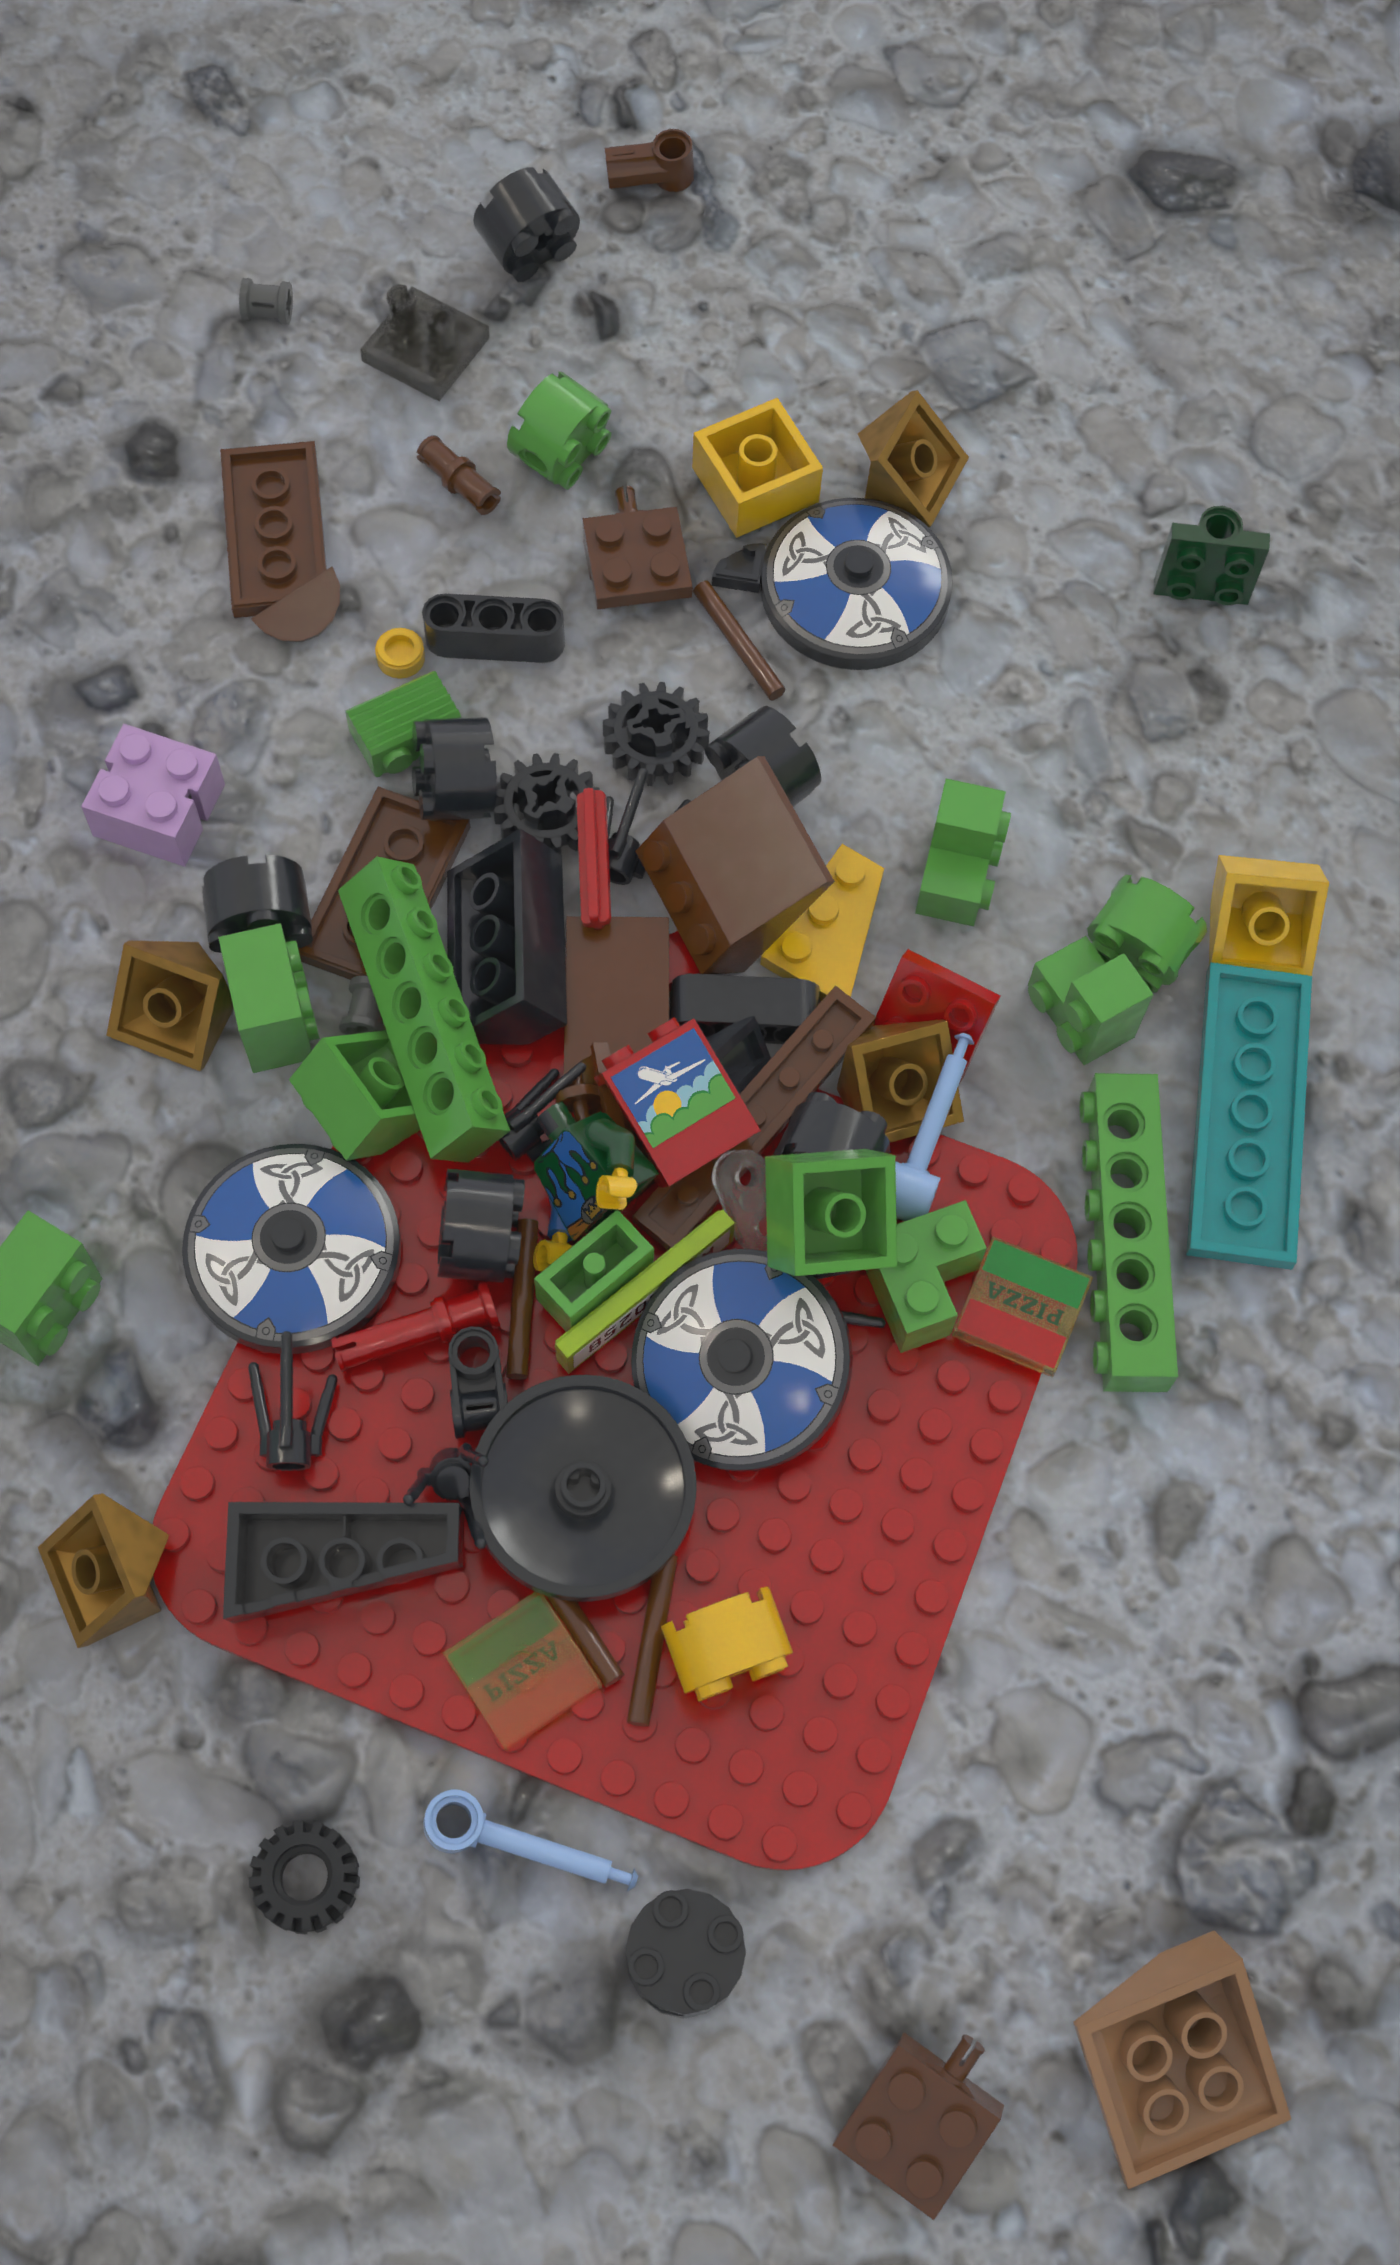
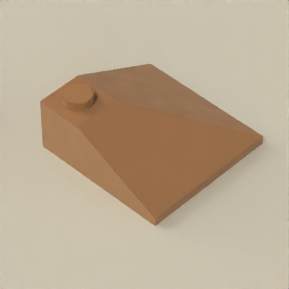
[1073,1931,1292,2189]

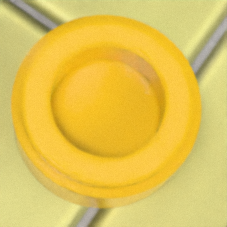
[375,628,425,679]

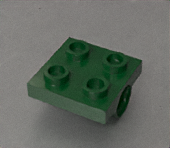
[1153,506,1270,605]

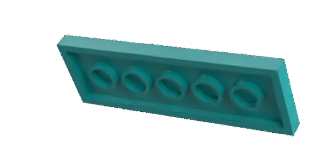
[1186,962,1312,1270]

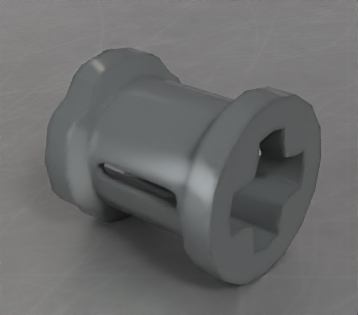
[239,278,293,325]
[339,976,386,1035]

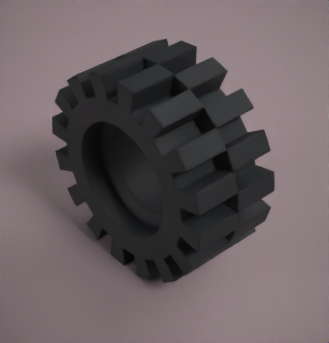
[249,1820,360,1934]

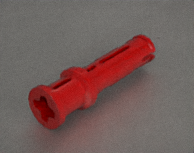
[331,1281,501,1372]

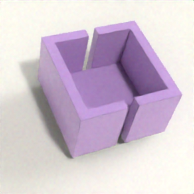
[81,723,225,867]

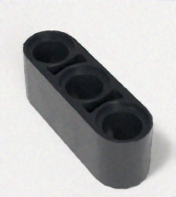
[422,593,565,663]
[670,974,820,1044]

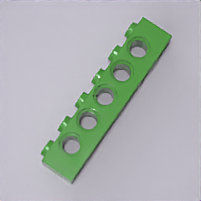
[338,856,510,1163]
[1079,1073,1178,1392]

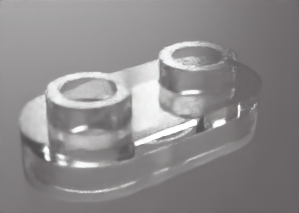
[712,1150,767,1252]

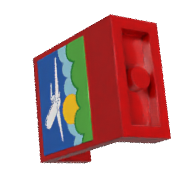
[594,1017,761,1188]

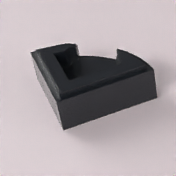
[712,543,767,593]

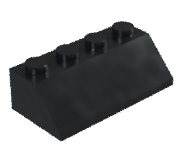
[447,828,567,1045]

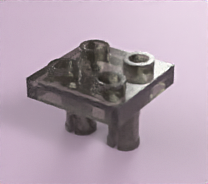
[360,284,490,401]

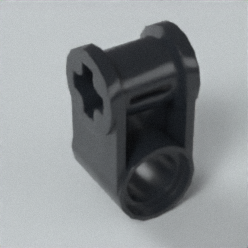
[448,1326,508,1439]

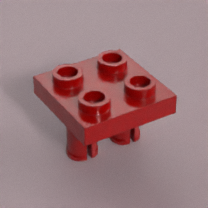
[872,949,1001,1084]

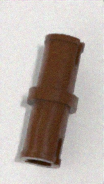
[416,435,501,515]

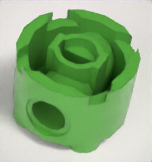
[507,372,611,490]
[1087,875,1207,993]

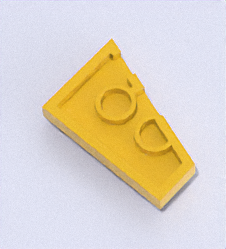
[760,844,884,1001]

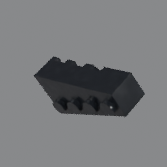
[223,1502,464,1624]

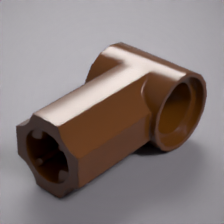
[605,129,694,192]

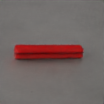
[576,788,611,930]

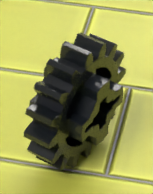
[603,682,710,786]
[493,753,600,855]

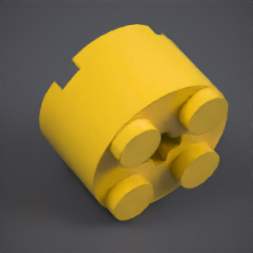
[661,1586,793,1701]

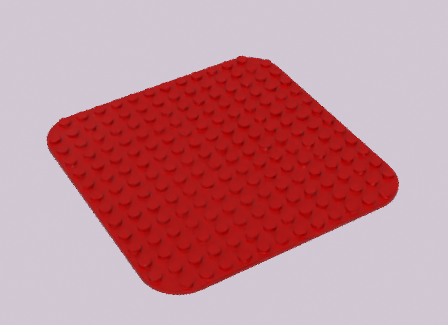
[153,1026,1078,1871]

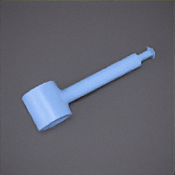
[895,1033,974,1222]
[423,1789,638,1891]

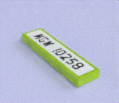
[555,1209,735,1374]

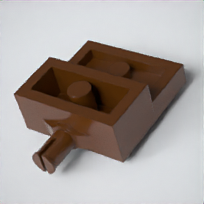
[582,486,693,610]
[833,2033,1004,2220]

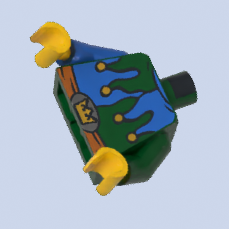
[533,1102,659,1272]

